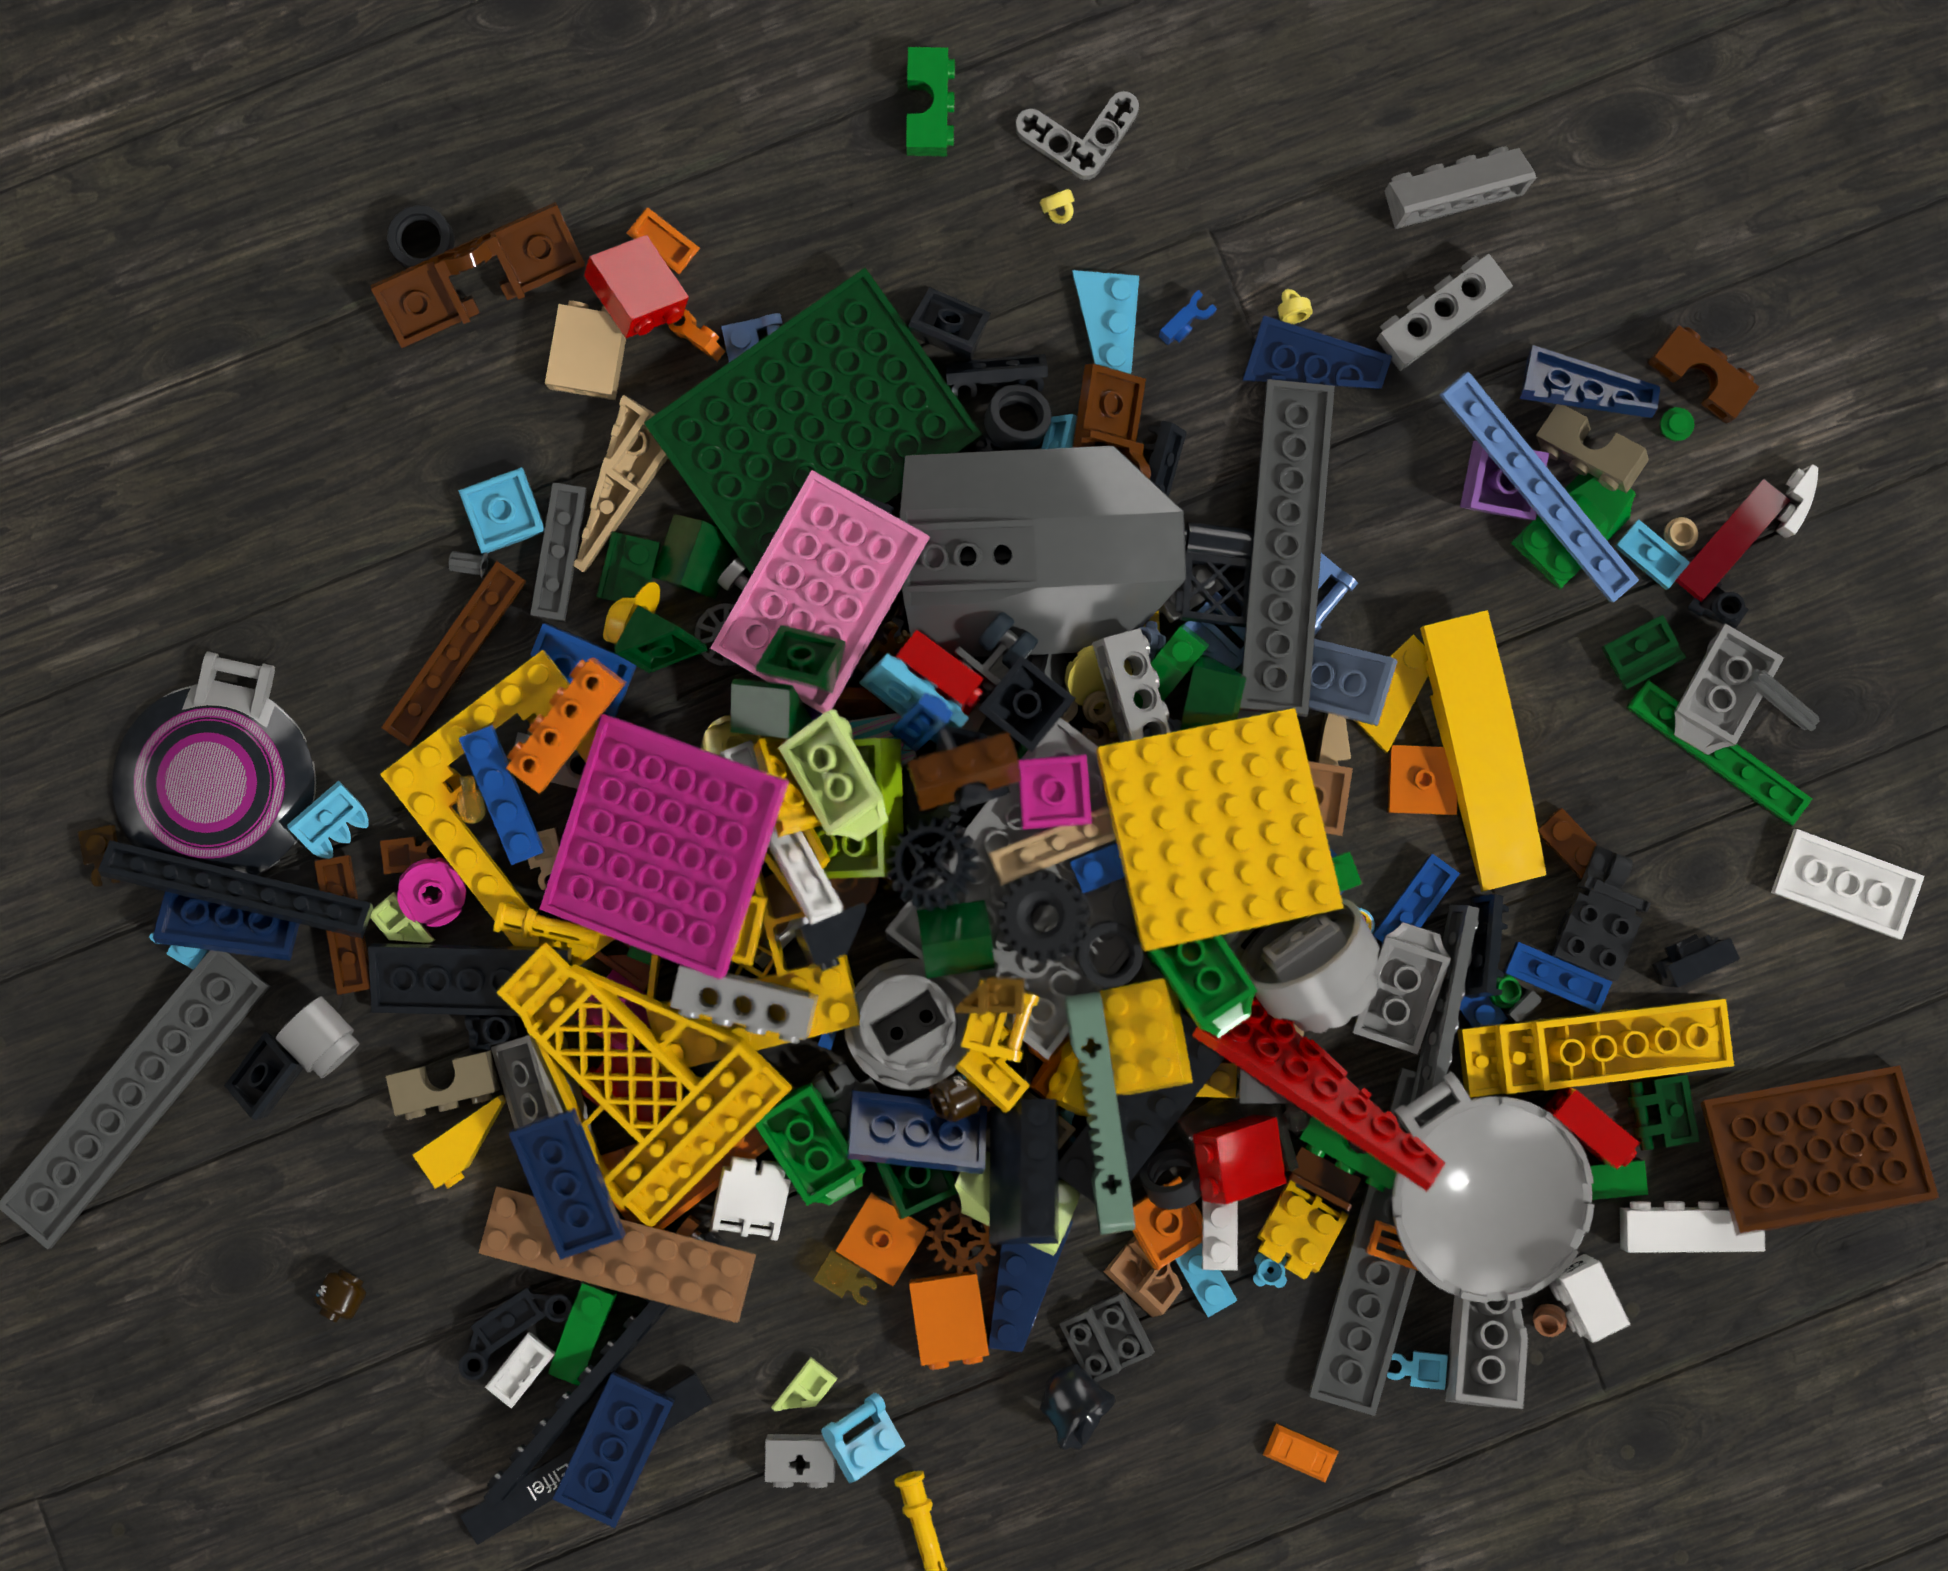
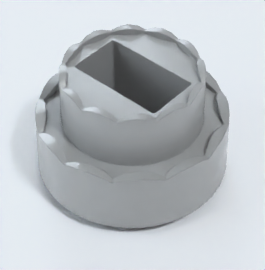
[1240,898,1379,1033]
[845,958,969,1091]

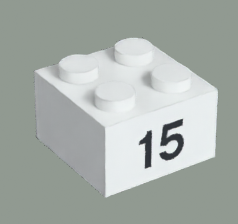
[1549,1254,1630,1343]

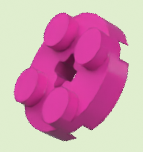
[397,858,466,927]

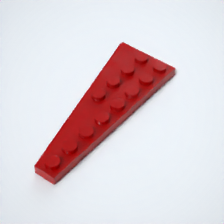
[1192,996,1446,1192]

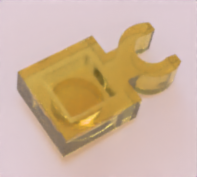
[813,1249,877,1305]

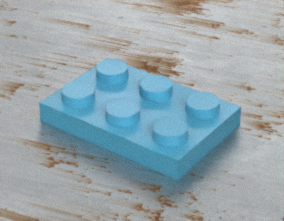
[859,654,968,744]

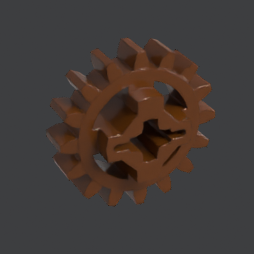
[925,1201,996,1274]

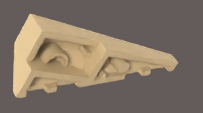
[574,395,668,572]

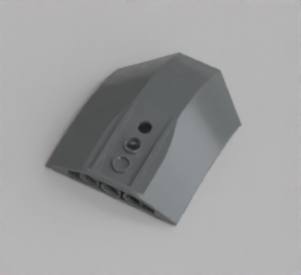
[900,446,1186,657]

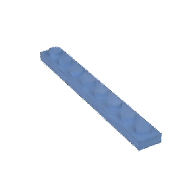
[1440,372,1639,602]

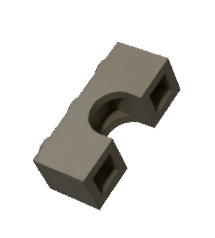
[1536,404,1649,494]
[386,1050,500,1120]

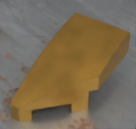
[956,976,1025,1014]

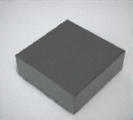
[1503,989,1541,1023]

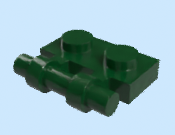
[1627,1074,1700,1151]

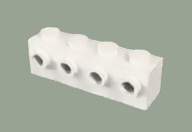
[1620,1201,1765,1253]

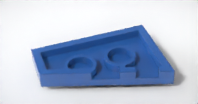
[530,623,637,718]

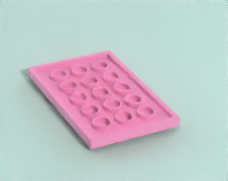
[711,470,930,714]

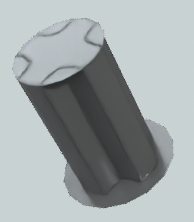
[449,551,488,579]

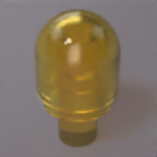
[456,775,486,824]

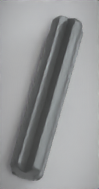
[1748,669,1819,731]

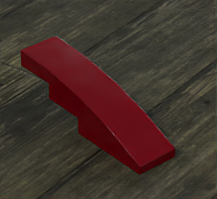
[1675,479,1790,602]

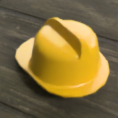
[603,582,660,645]

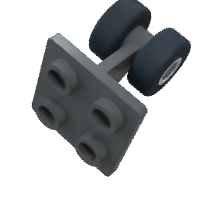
[953,612,1038,702]

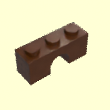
[1647,325,1760,424]
[908,732,1021,810]

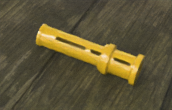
[494,902,600,949]
[894,1471,947,1571]

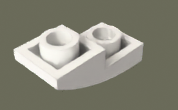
[1775,464,1818,538]

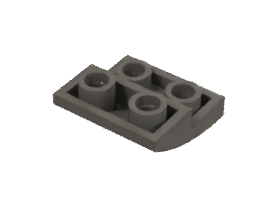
[1059,1291,1155,1382]

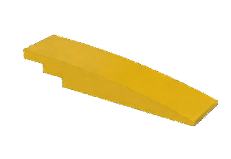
[1420,610,1546,892]
[1457,999,1734,1098]

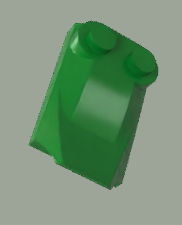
[1511,473,1636,590]
[1146,935,1258,1038]
[755,1083,866,1206]

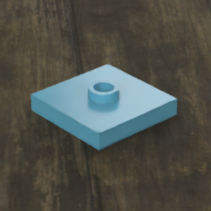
[458,467,545,555]

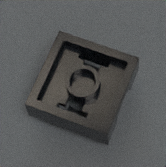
[1652,934,1740,988]

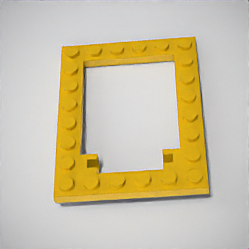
[380,650,614,966]

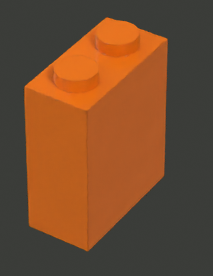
[909,1270,989,1370]

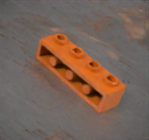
[506,657,627,793]

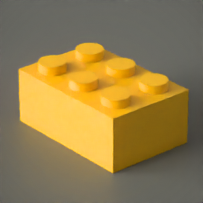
[1099,978,1193,1095]

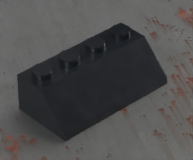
[989,1099,1059,1244]

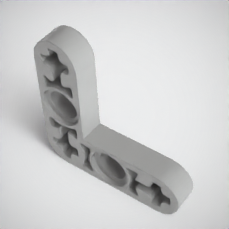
[1016,91,1139,180]

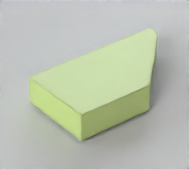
[771,1357,837,1411]

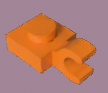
[668,309,725,362]

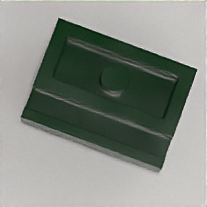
[596,531,661,602]
[1601,615,1686,690]

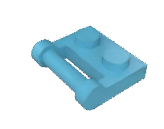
[822,1393,905,1483]

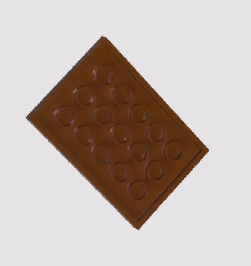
[1700,1065,1939,1236]

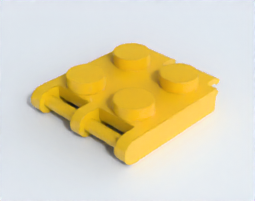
[1257,1180,1349,1280]

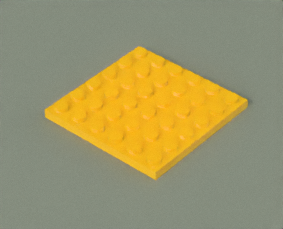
[1095,708,1344,952]

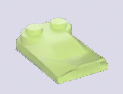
[778,710,888,841]
[954,1152,1080,1256]

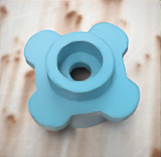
[1253,1253,1287,1288]

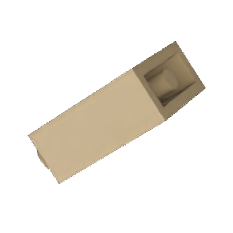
[545,301,626,400]

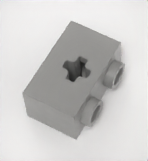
[765,1434,835,1488]

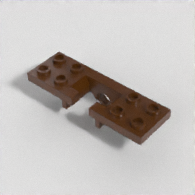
[371,202,585,348]
[1072,363,1151,479]

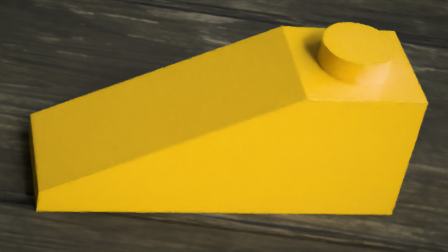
[413,1095,506,1189]

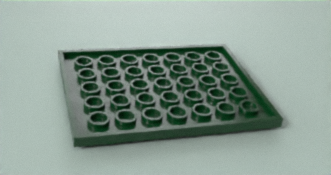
[644,267,982,575]

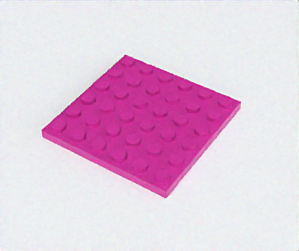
[540,714,789,980]

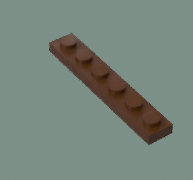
[381,561,527,748]

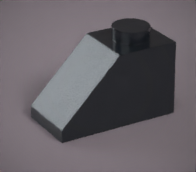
[794,903,866,972]

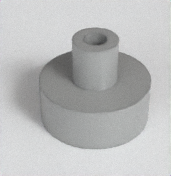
[717,557,749,591]

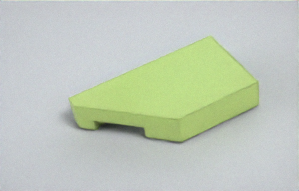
[370,892,435,943]

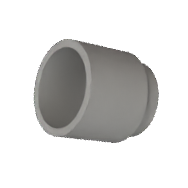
[276,996,360,1079]

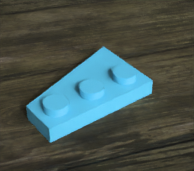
[1072,270,1139,374]

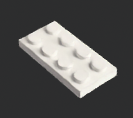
[1771,829,1925,940]

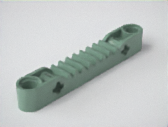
[1065,992,1135,1235]

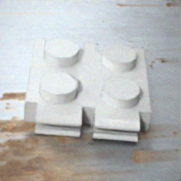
[710,1156,791,1241]

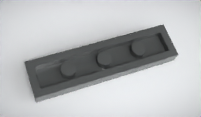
[530,482,588,622]

